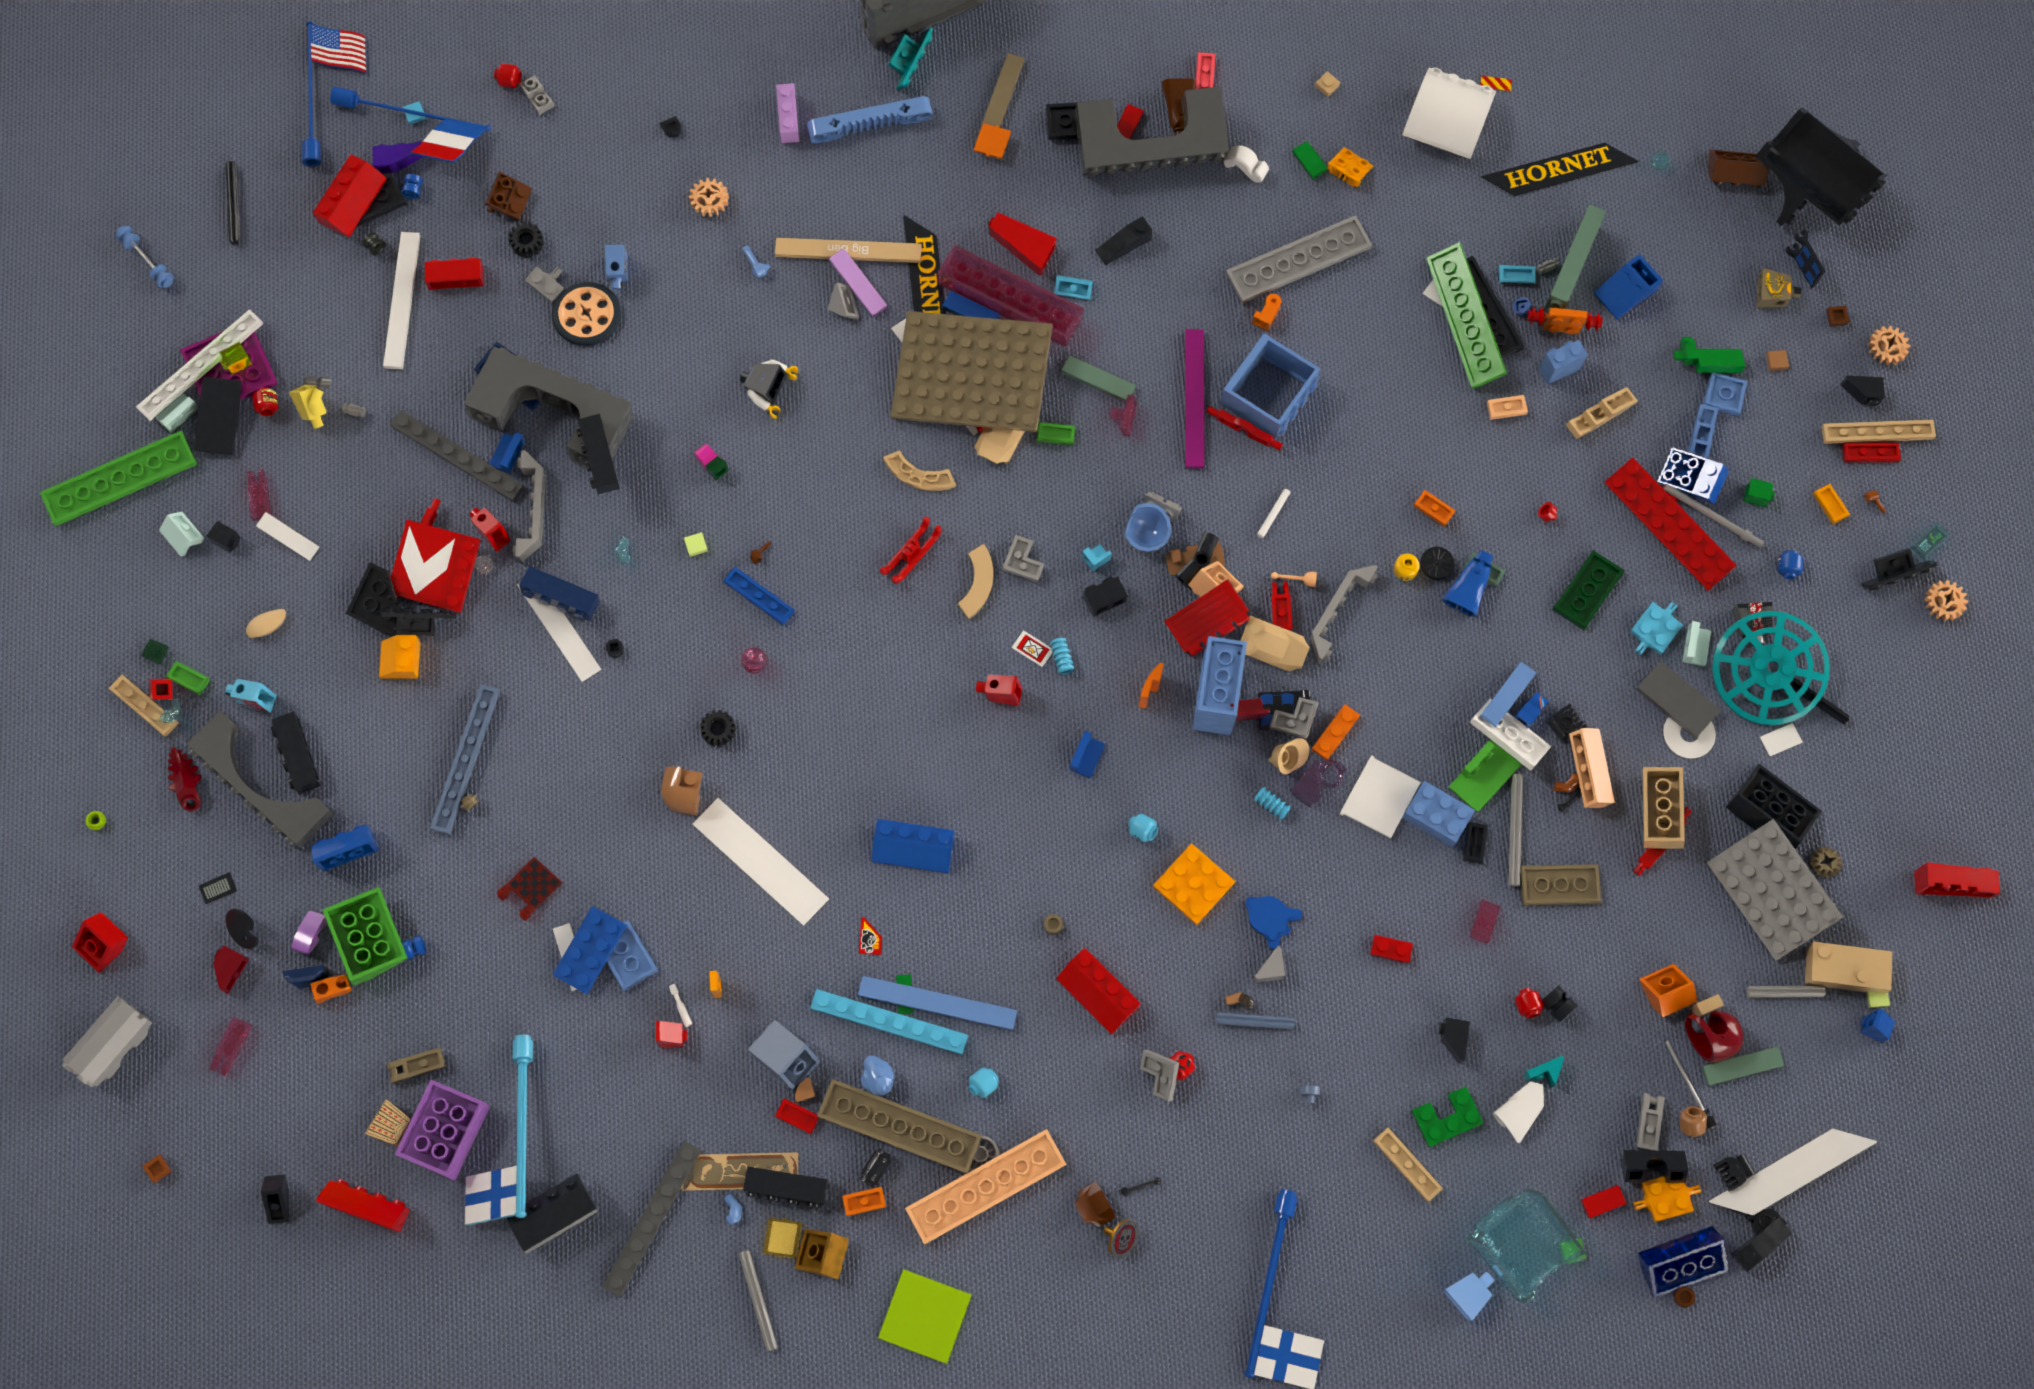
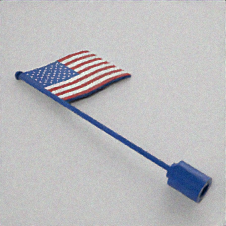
[302,21,366,167]

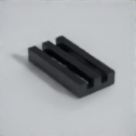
[1463,822,1488,864]

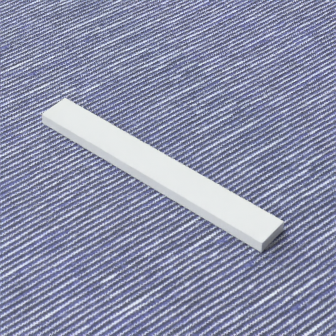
[383,232,421,369]
[136,309,263,421]

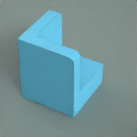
[1082,544,1112,572]

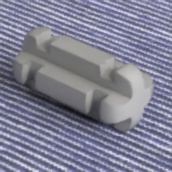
[1536,258,1560,275]
[342,403,366,418]

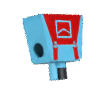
[225,679,277,713]

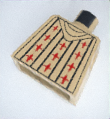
[365,1100,411,1146]

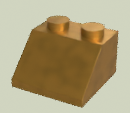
[794,1228,849,1279]

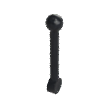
[1558,787,1581,811]
[1121,1177,1161,1196]

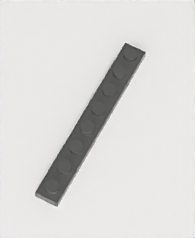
[390,410,524,502]
[602,1141,702,1297]

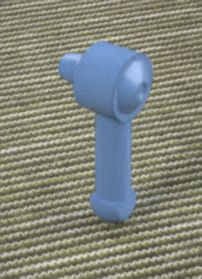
[742,246,770,279]

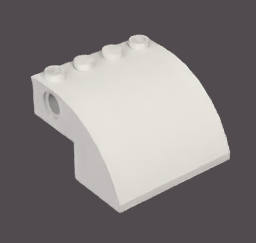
[1402,68,1496,159]

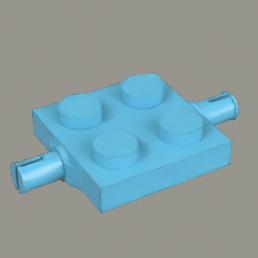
[1630,602,1683,655]

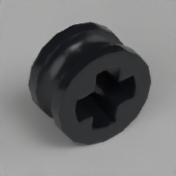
[606,639,624,658]

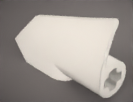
[1493,1082,1544,1143]

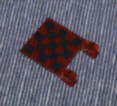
[497,857,562,921]

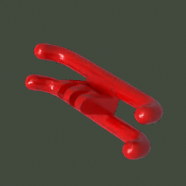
[880,517,942,584]

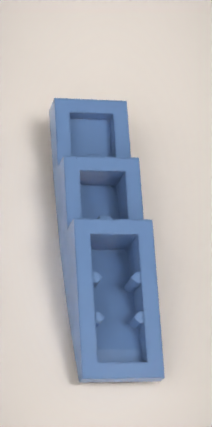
[1688,404,1719,459]
[1480,662,1536,728]

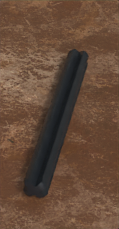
[225,161,240,245]

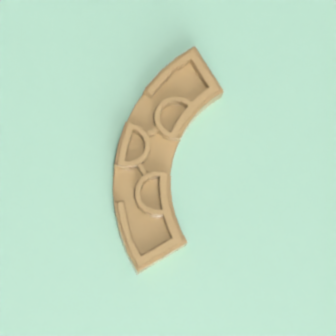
[883,450,956,491]
[958,544,993,620]

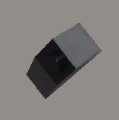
[1096,216,1153,265]
[1731,1216,1792,1272]

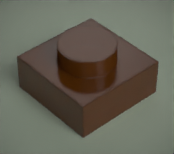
[1826,305,1850,327]

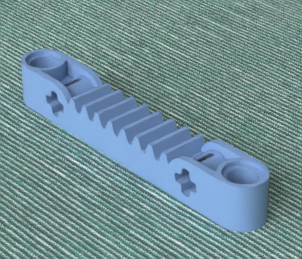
[807,96,933,143]

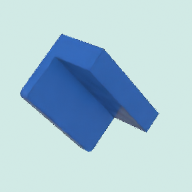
[489,432,525,474]
[1069,731,1105,778]

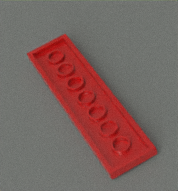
[1604,457,1737,591]

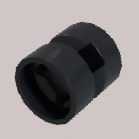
[1542,985,1578,1023]

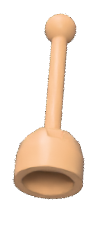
[1271,572,1317,587]

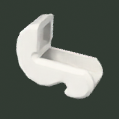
[1224,146,1269,183]

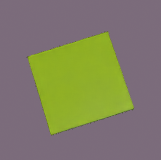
[878,1269,972,1364]

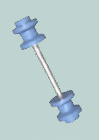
[115,226,174,288]

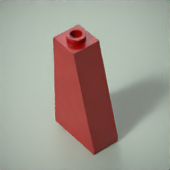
[988,212,1057,276]

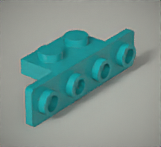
[888,27,933,91]

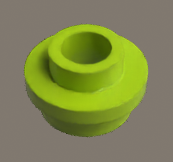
[86,811,106,830]

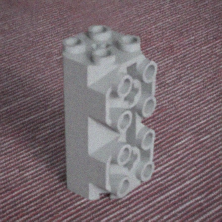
[62,996,152,1088]

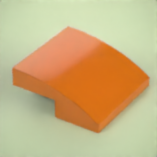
[1138,663,1164,709]

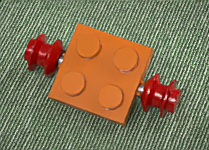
[1527,307,1603,334]

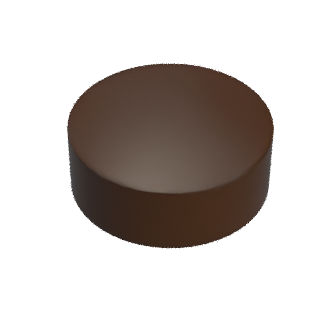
[1674,1286,1695,1308]

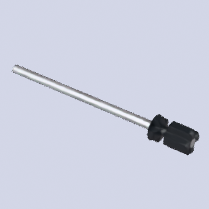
[1665,1041,1717,1131]

